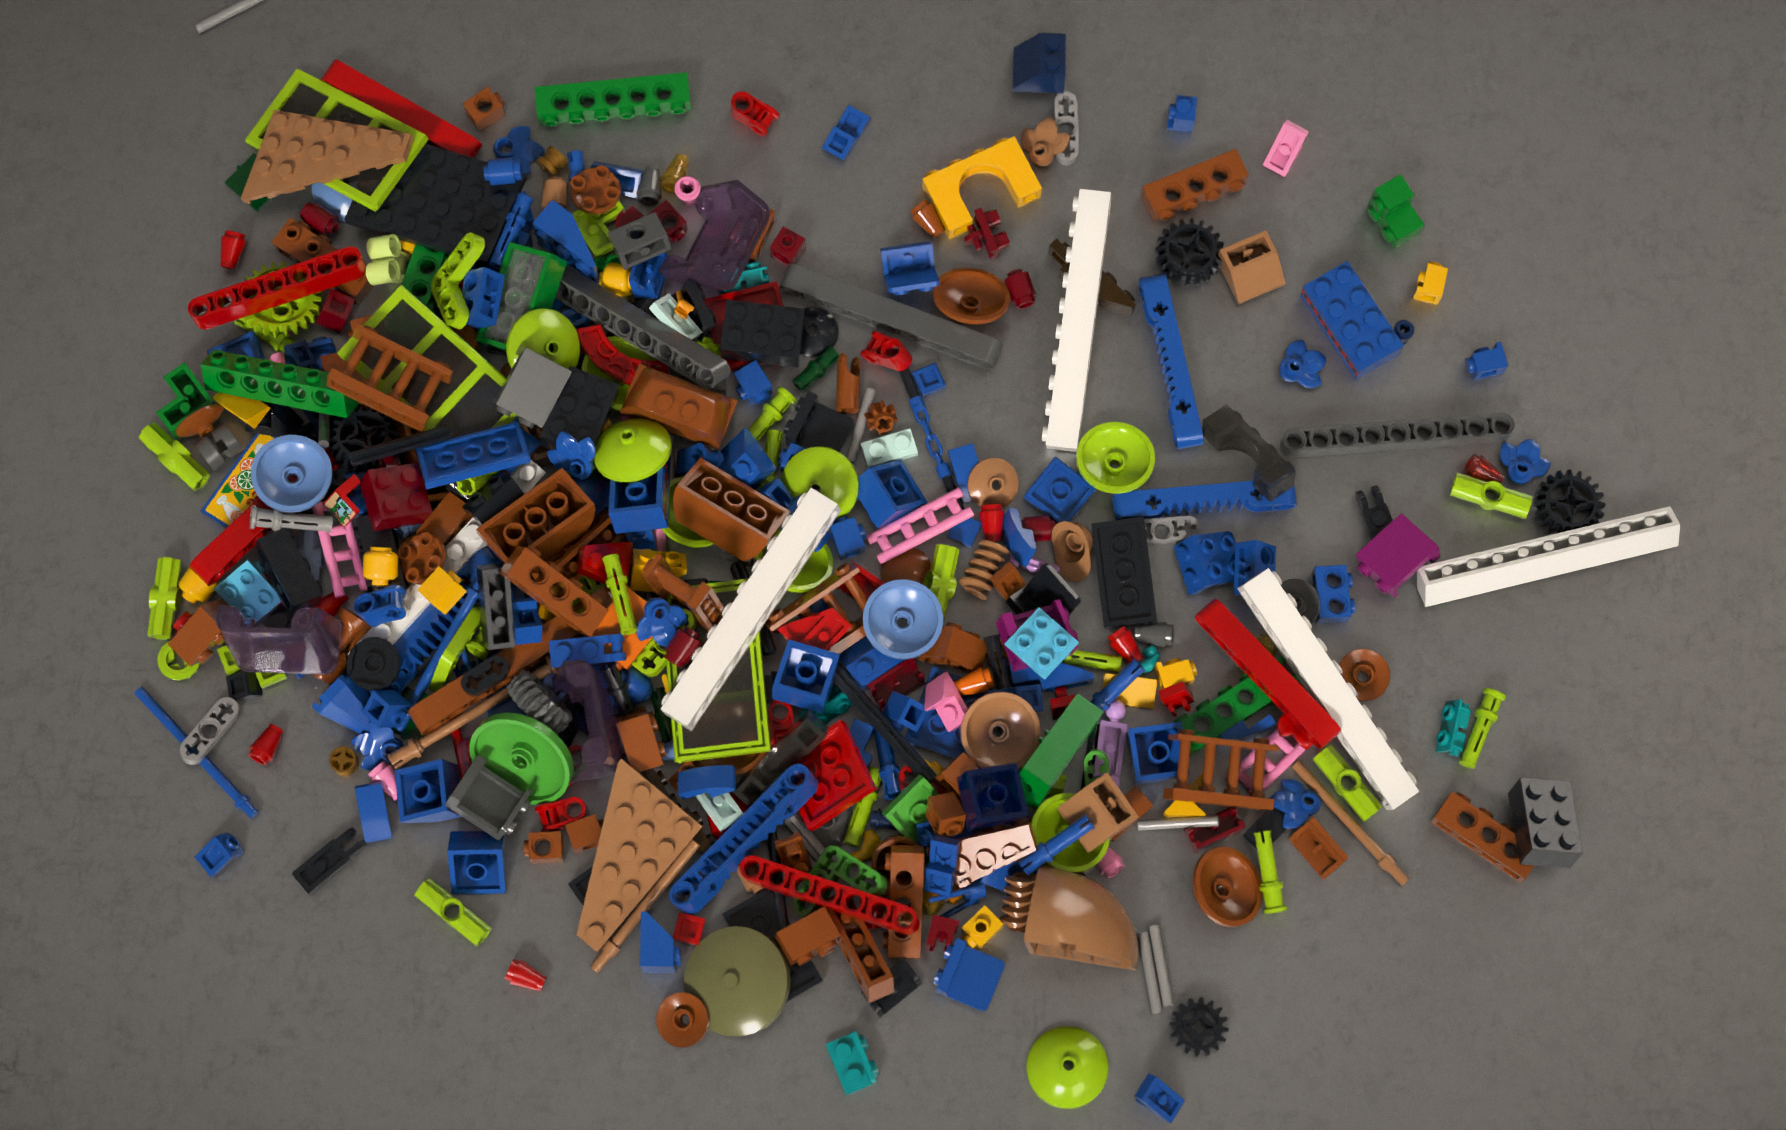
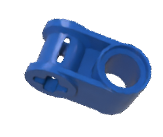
[676,443,724,478]
[353,585,406,627]

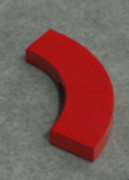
[576,324,669,385]

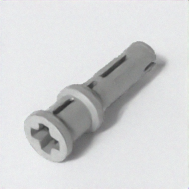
[249,505,333,533]

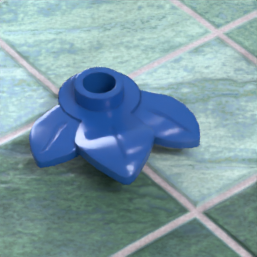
[493,126,545,175]
[1279,340,1326,388]
[547,431,596,480]
[1500,439,1551,485]
[636,598,687,647]
[351,721,404,771]
[1269,779,1321,829]

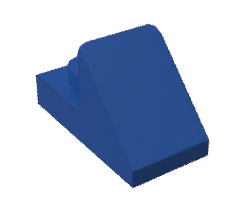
[1135,1073,1185,1124]

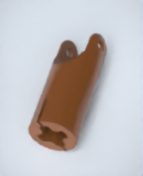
[836,353,860,415]

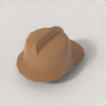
[1051,521,1094,583]

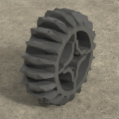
[507,670,573,735]

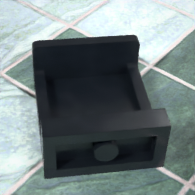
[462,472,524,526]

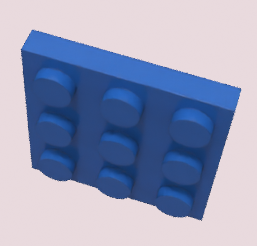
[905,666,995,768]

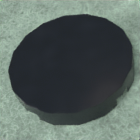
[347,637,401,691]

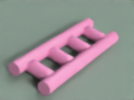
[866,487,974,564]
[311,501,368,598]
[1225,726,1305,796]

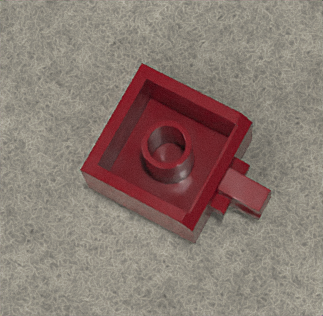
[360,455,432,531]

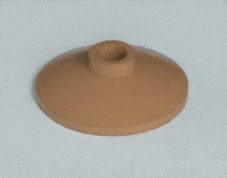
[967,458,1019,508]

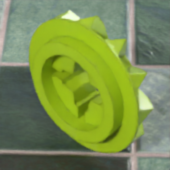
[157,640,200,681]

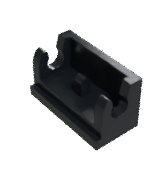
[861,958,922,1018]

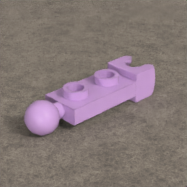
[1093,700,1127,788]

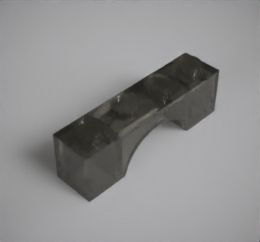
[1202,404,1296,502]
[733,709,829,807]

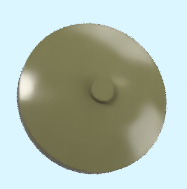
[684,926,791,1037]

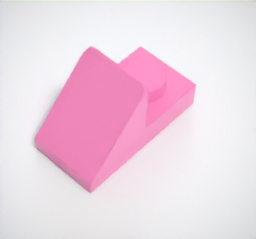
[1263,120,1309,177]
[924,672,968,732]

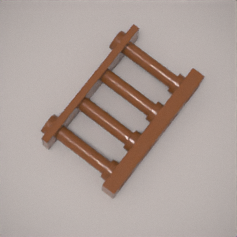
[327,324,453,432]
[642,553,724,632]
[765,562,868,654]
[1163,729,1279,810]

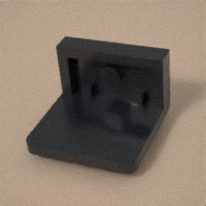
[644,279,716,341]
[783,391,854,452]
[1006,563,1081,616]

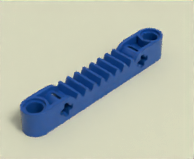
[1138,274,1203,450]
[1112,478,1297,520]
[367,548,502,694]
[669,764,818,915]

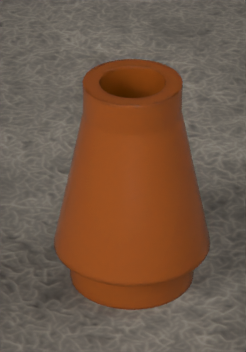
[910,200,945,239]

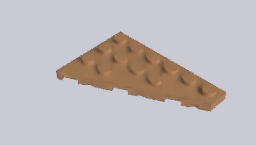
[240,110,414,204]
[576,759,702,952]

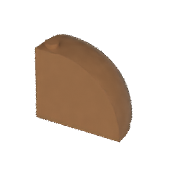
[1024,864,1139,971]

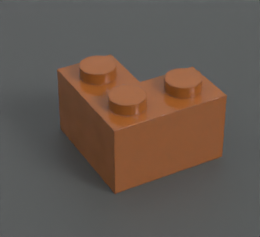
[168,598,245,666]
[915,622,987,673]
[615,706,666,772]
[775,907,840,966]

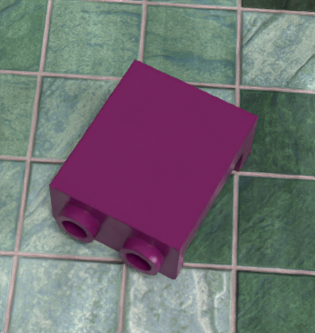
[1355,513,1440,598]
[995,599,1079,672]

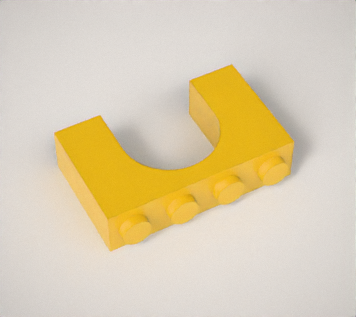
[922,136,1042,239]

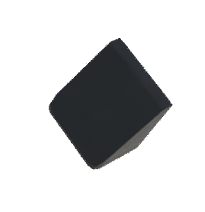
[226,669,263,702]

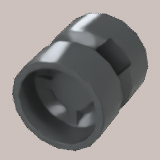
[194,423,244,471]

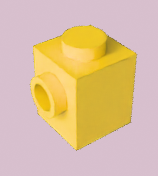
[417,566,466,615]
[961,905,1004,950]

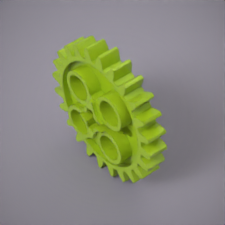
[241,261,323,338]

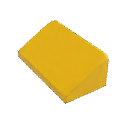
[212,392,270,429]
[1102,673,1157,710]

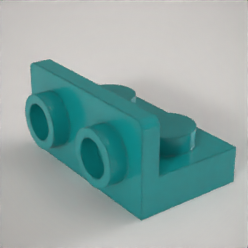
[825,1030,879,1096]

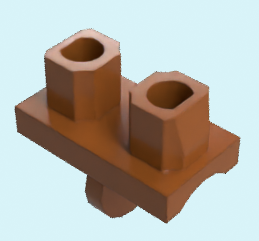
[774,831,813,883]

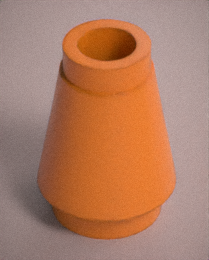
[954,667,995,696]

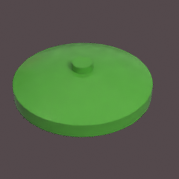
[469,713,574,805]

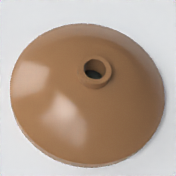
[960,692,1041,773]

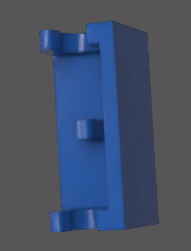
[628,252,671,299]

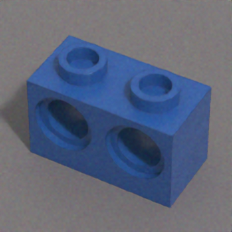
[462,267,505,329]
[1234,540,1276,597]
[1312,565,1355,624]

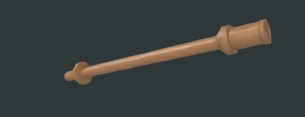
[387,655,561,769]

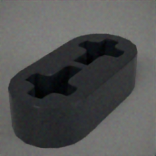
[461,656,509,697]

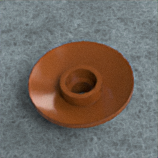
[176,404,224,438]
[1339,649,1390,702]
[656,992,709,1047]

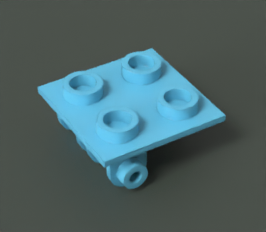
[214,559,281,628]
[1004,607,1079,680]

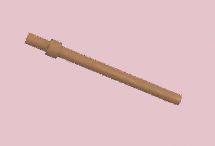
[1292,760,1409,886]
[590,839,700,973]

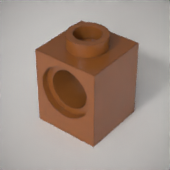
[463,87,505,132]
[925,791,966,837]
[565,814,604,854]
[524,831,564,864]

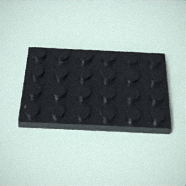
[344,144,527,267]

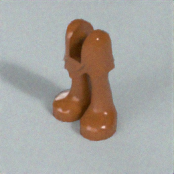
[311,606,372,685]

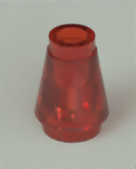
[1463,454,1505,484]

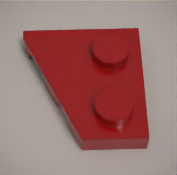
[576,541,633,590]
[777,607,852,651]

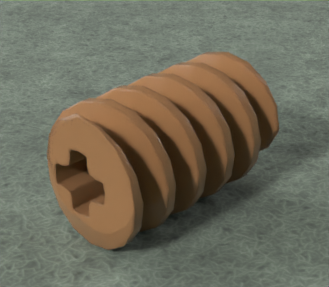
[959,540,1010,600]
[1000,872,1037,933]

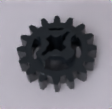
[1169,997,1229,1058]

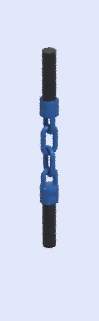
[899,368,965,510]

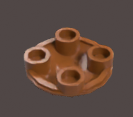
[570,165,621,215]
[398,532,446,585]
[880,547,931,585]

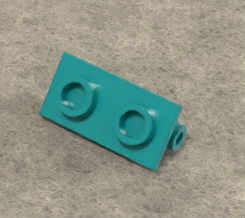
[715,261,770,294]
[798,685,854,735]
[1436,699,1471,757]

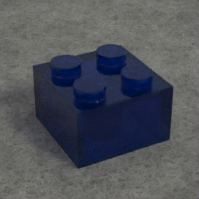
[956,762,1029,831]

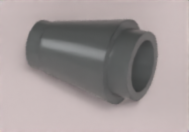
[636,166,662,206]
[1135,622,1174,648]

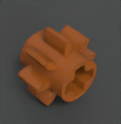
[864,400,898,434]

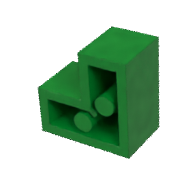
[1367,174,1424,248]
[156,362,215,440]

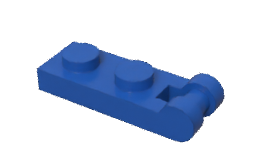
[549,634,627,668]

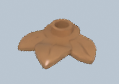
[1021,117,1070,166]

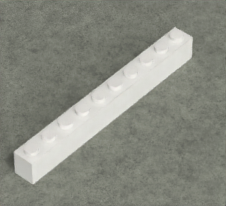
[1042,189,1112,452]
[347,459,549,655]
[661,488,841,731]
[1417,506,1680,607]
[1237,568,1419,810]

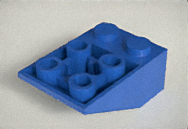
[533,200,599,284]

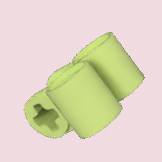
[366,234,410,285]

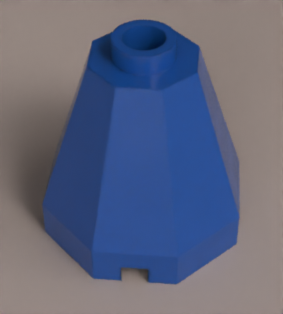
[312,670,371,734]

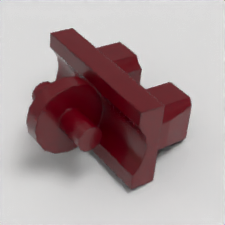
[964,208,1010,260]

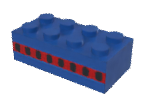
[1300,261,1404,380]
[608,427,671,534]

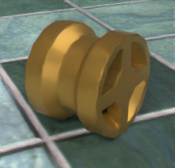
[536,146,568,177]
[329,746,359,776]

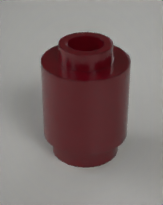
[300,202,340,237]
[1004,269,1036,309]
[1021,515,1055,543]
[664,626,701,668]

